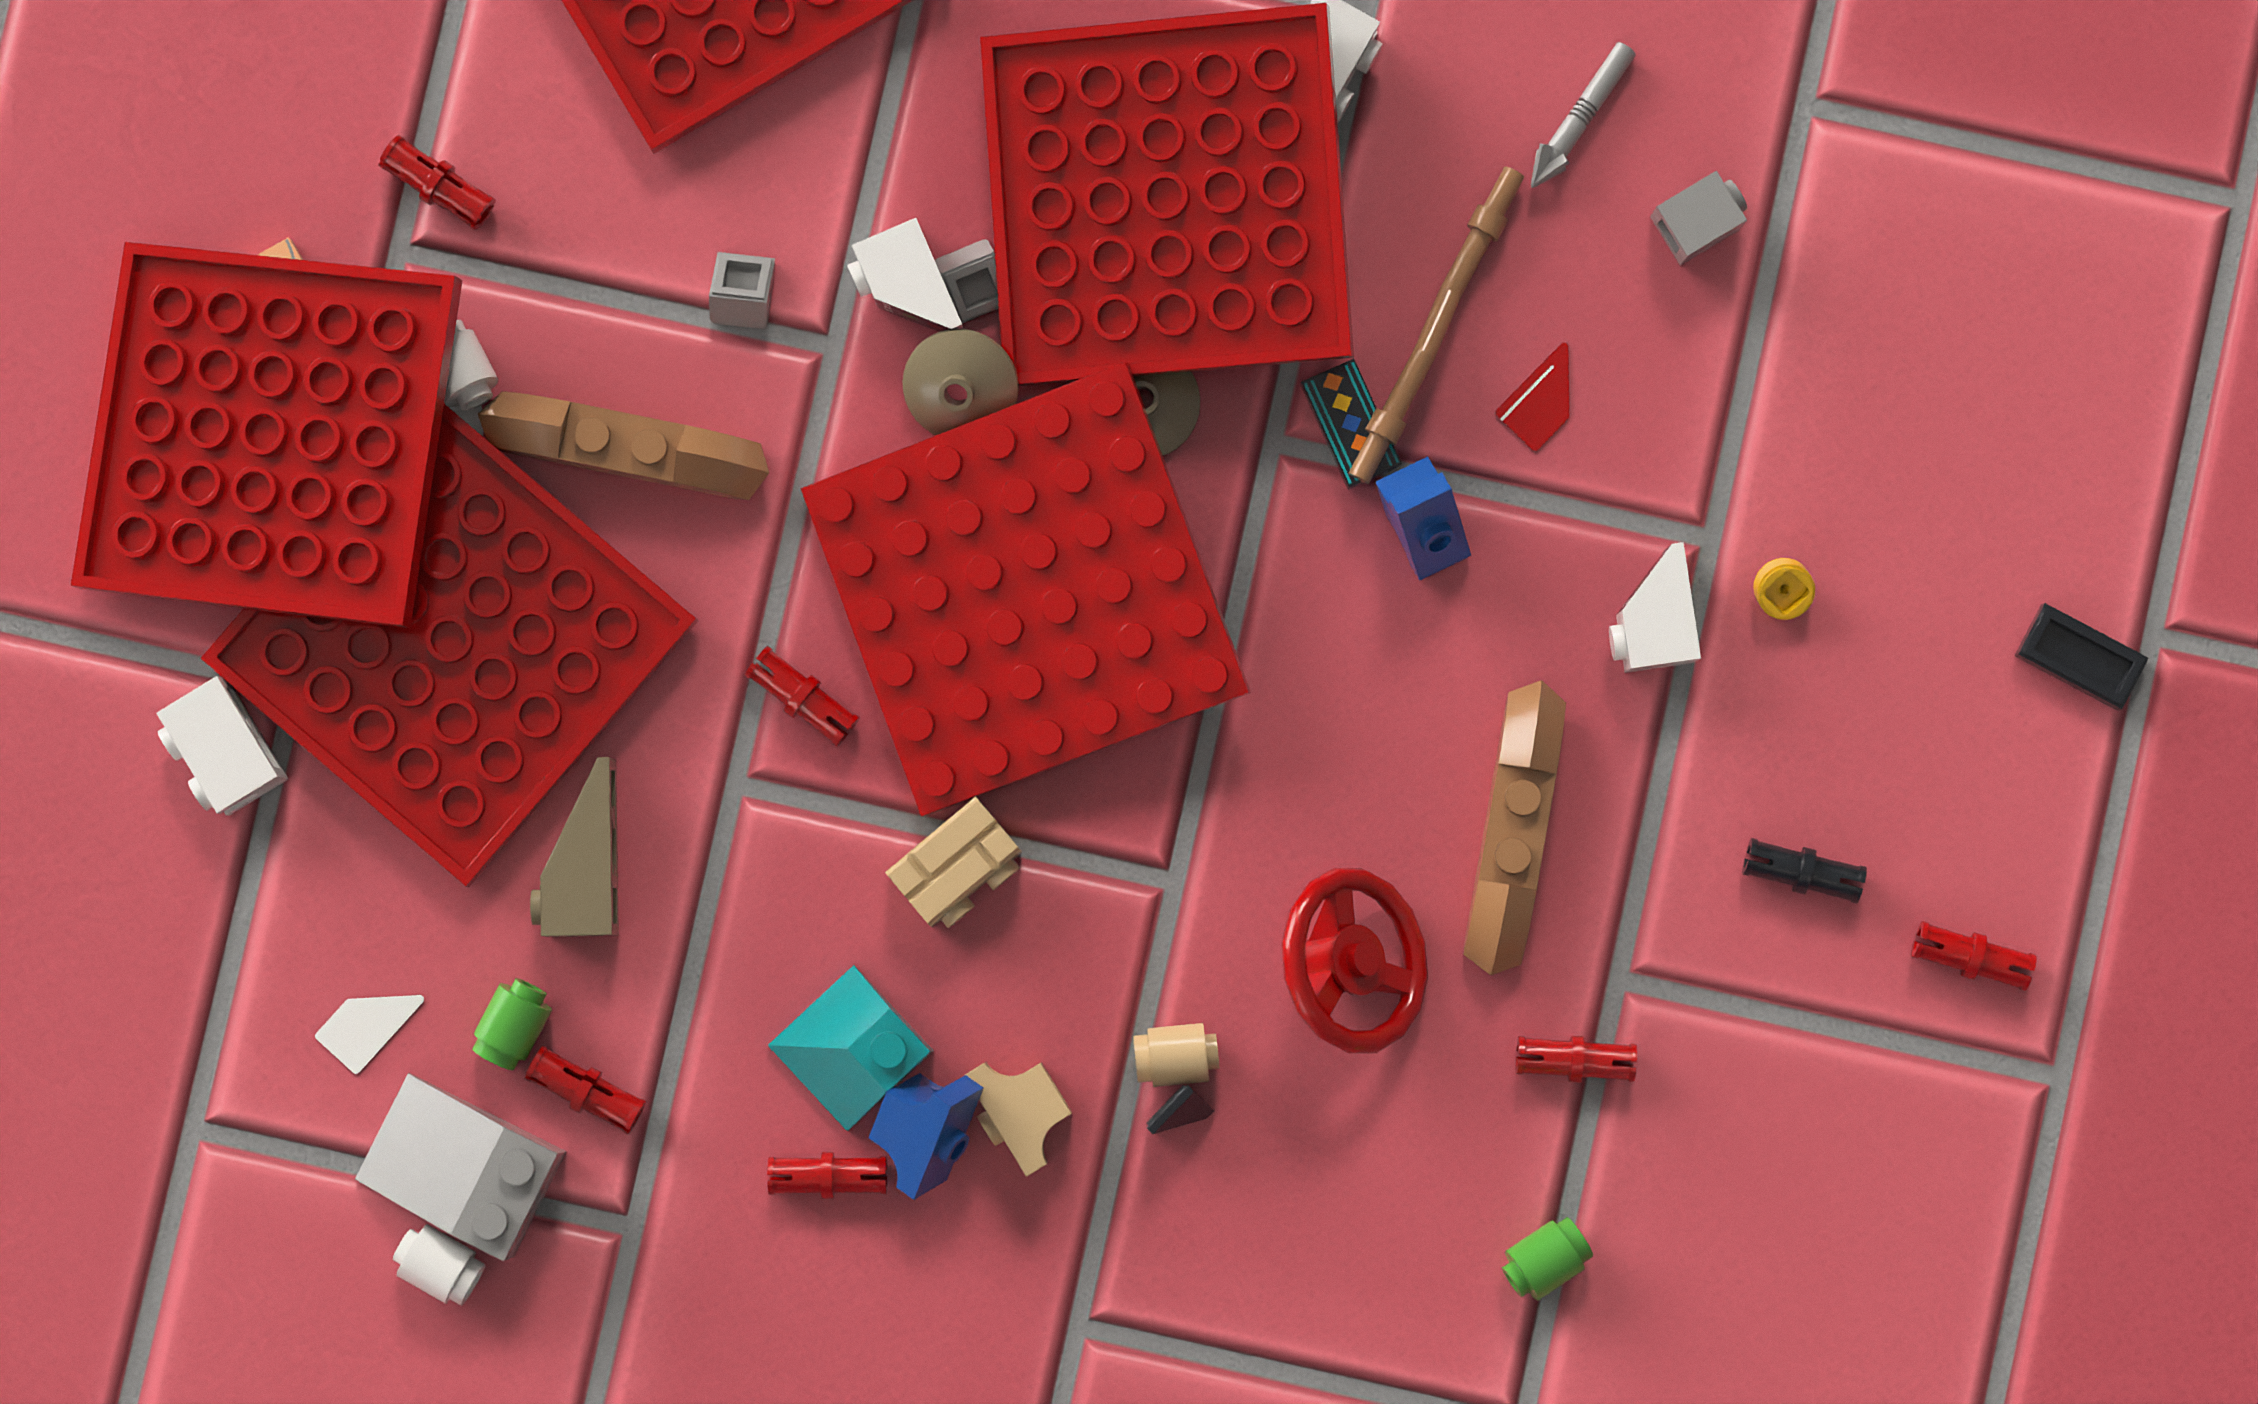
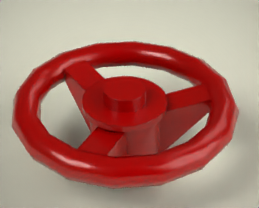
[1281,868,1428,1054]

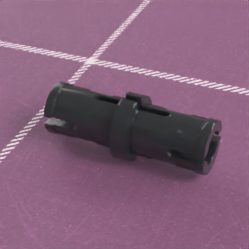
[1742,838,1867,904]

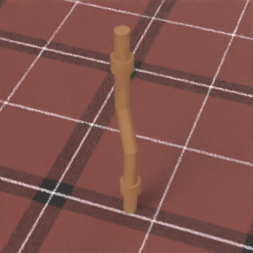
[1348,166,1524,484]

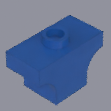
[1375,457,1472,581]
[869,1073,984,1200]

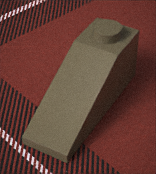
[530,757,619,937]

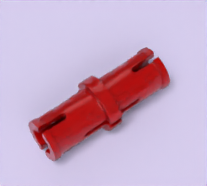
[378,135,496,230]
[745,646,860,747]
[1911,921,2037,991]
[1516,1036,1637,1083]
[525,1046,647,1134]
[767,1152,888,1199]

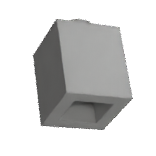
[1650,170,1747,266]

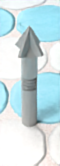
[1531,42,1636,188]

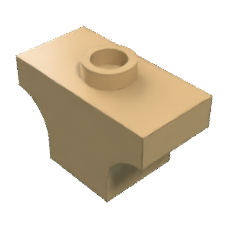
[964,1062,1072,1177]

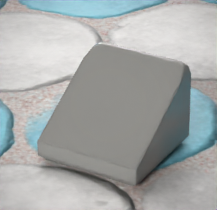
[935,239,999,323]
[709,252,775,329]

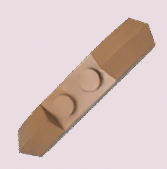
[477,391,769,500]
[1463,680,1566,976]

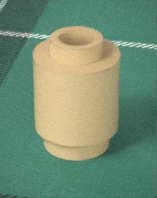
[1133,1023,1219,1087]

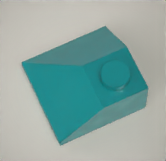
[768,965,934,1131]

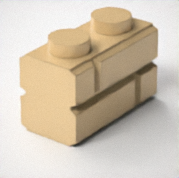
[885,796,1022,928]

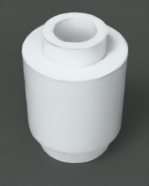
[444,320,499,411]
[392,1224,486,1306]

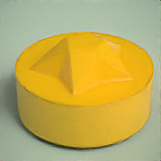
[1753,558,1815,620]

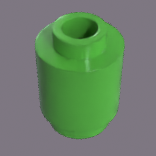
[472,978,552,1070]
[1502,1217,1594,1301]

